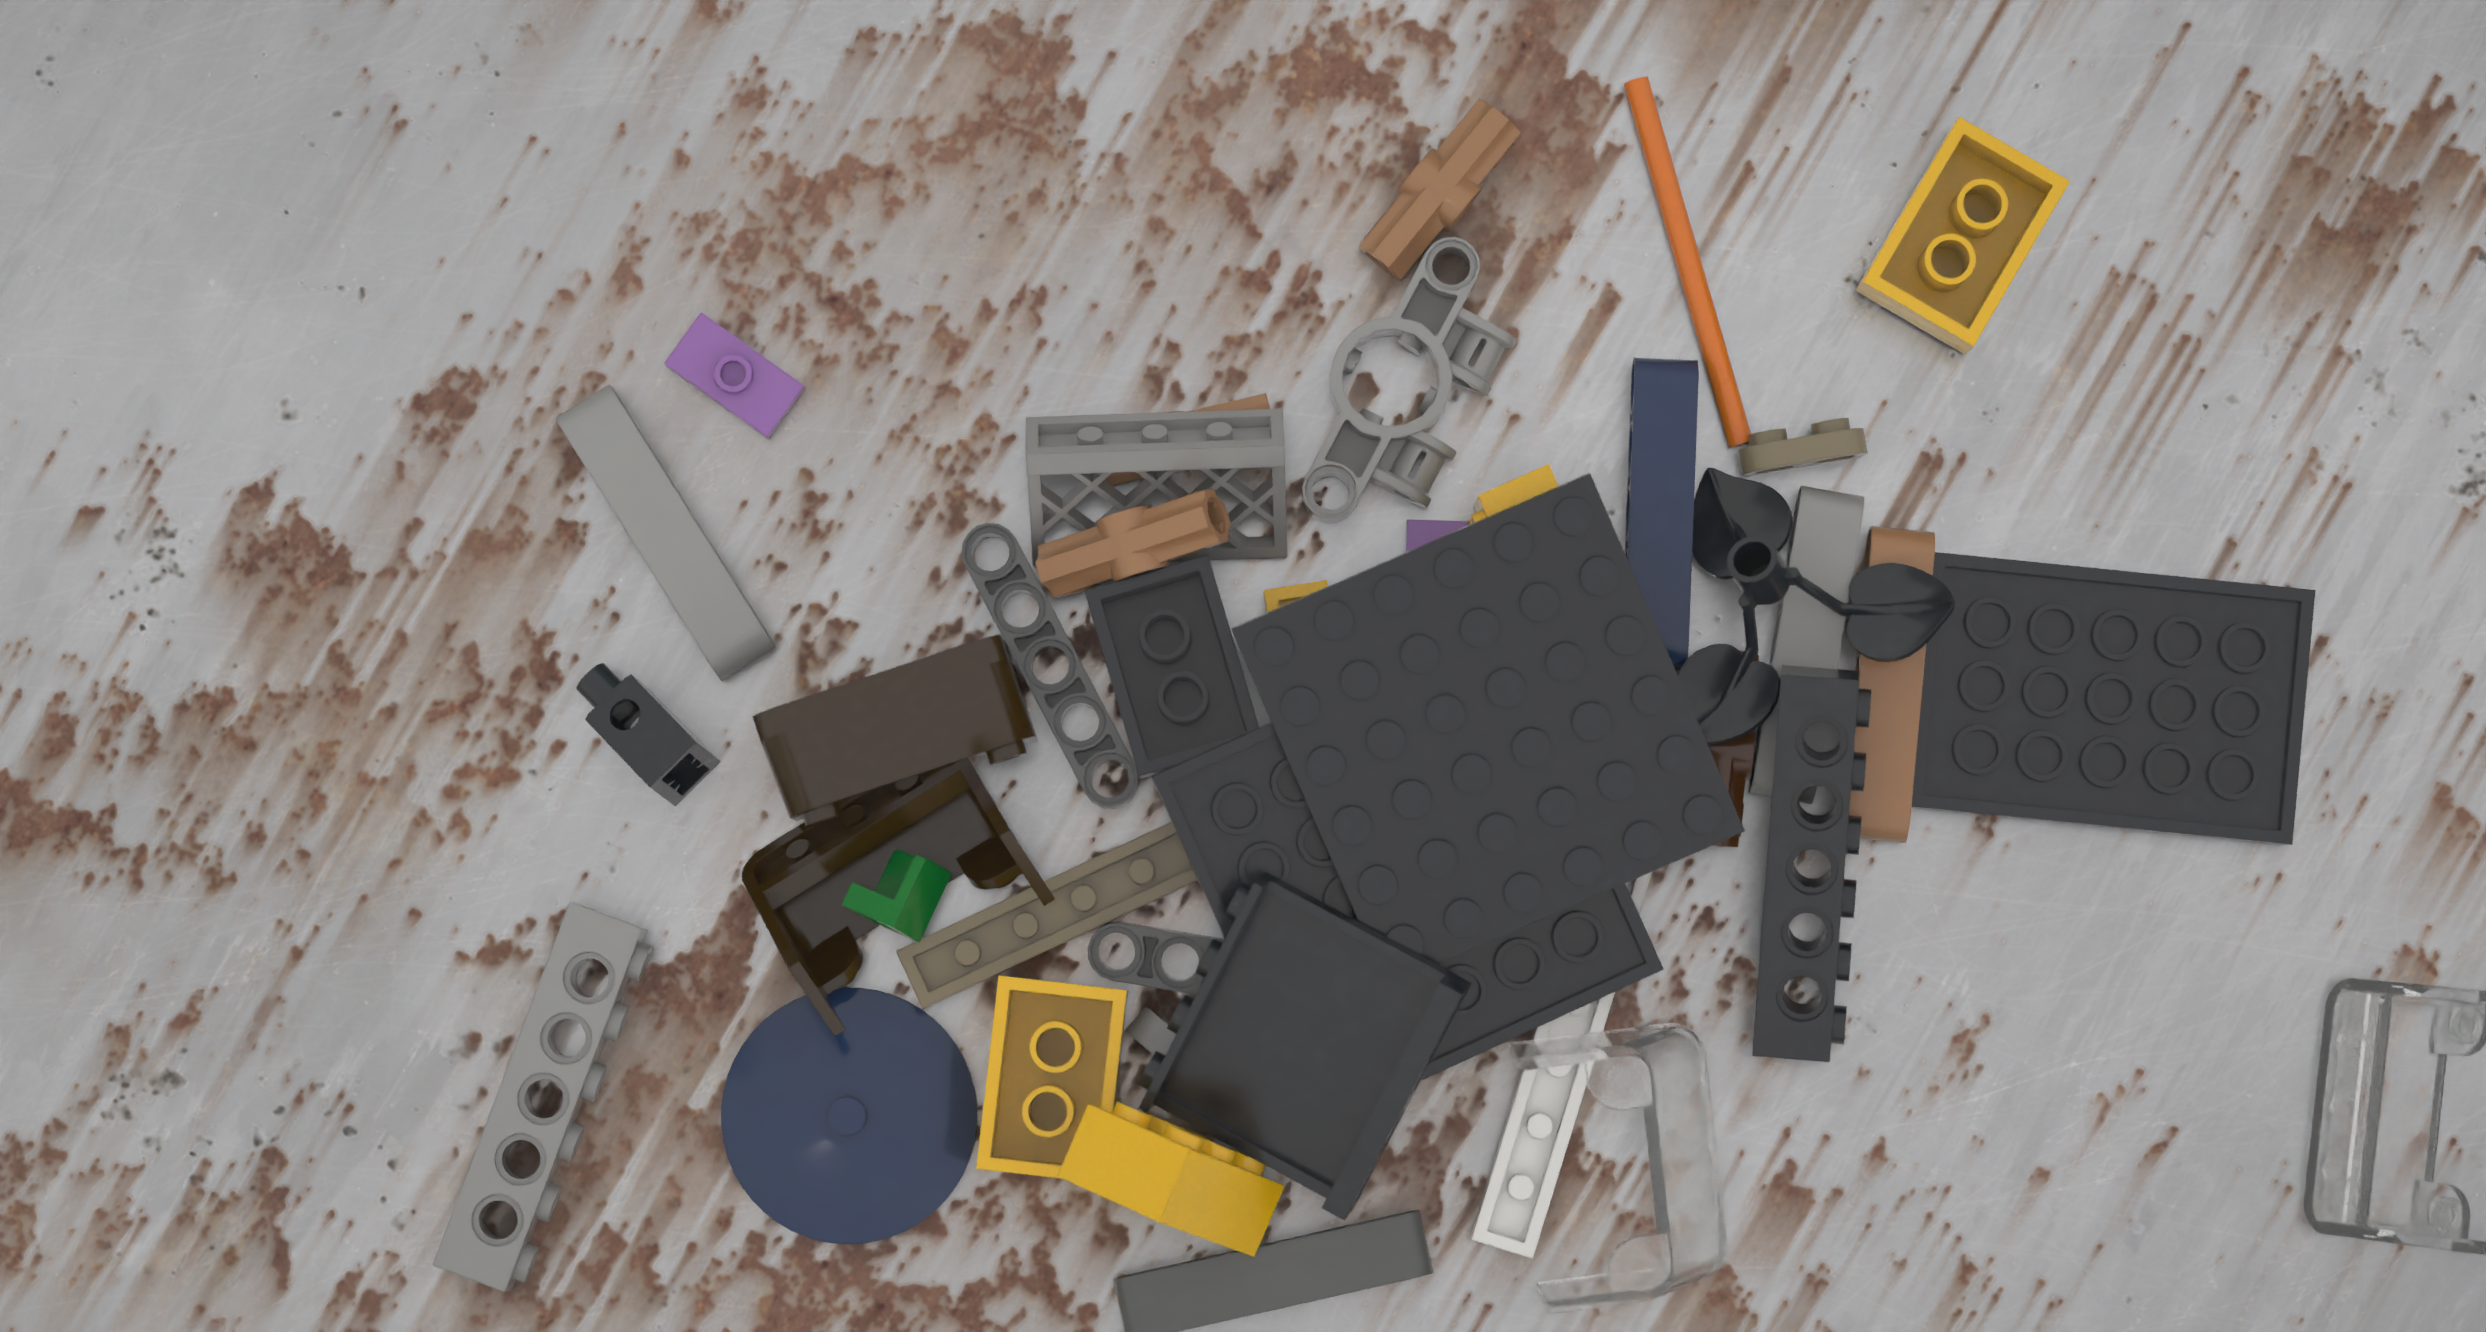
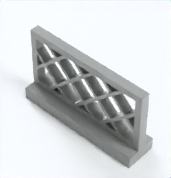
[1025,408,1287,566]

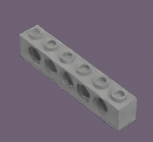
[432,902,653,1292]

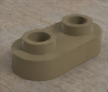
[1738,418,1868,476]

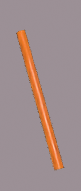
[1624,76,1751,449]

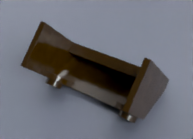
[753,635,1038,826]
[742,758,1055,1036]

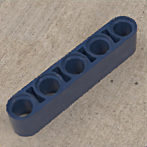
[1625,358,1699,671]

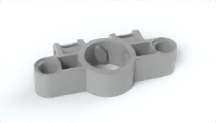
[1301,237,1517,524]

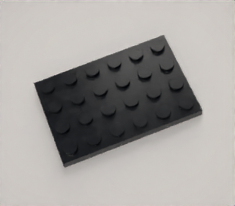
[1912,552,2315,845]

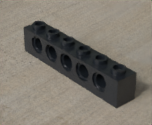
[1752,665,1871,1062]

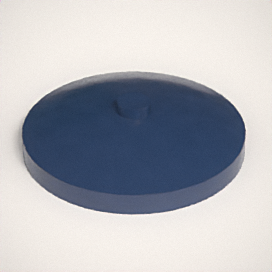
[721,988,978,1244]

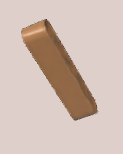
[1849,526,1935,843]

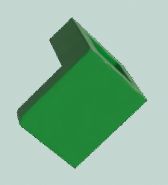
[841,850,952,943]

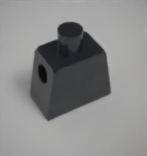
[576,663,721,806]

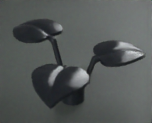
[1678,467,1955,745]

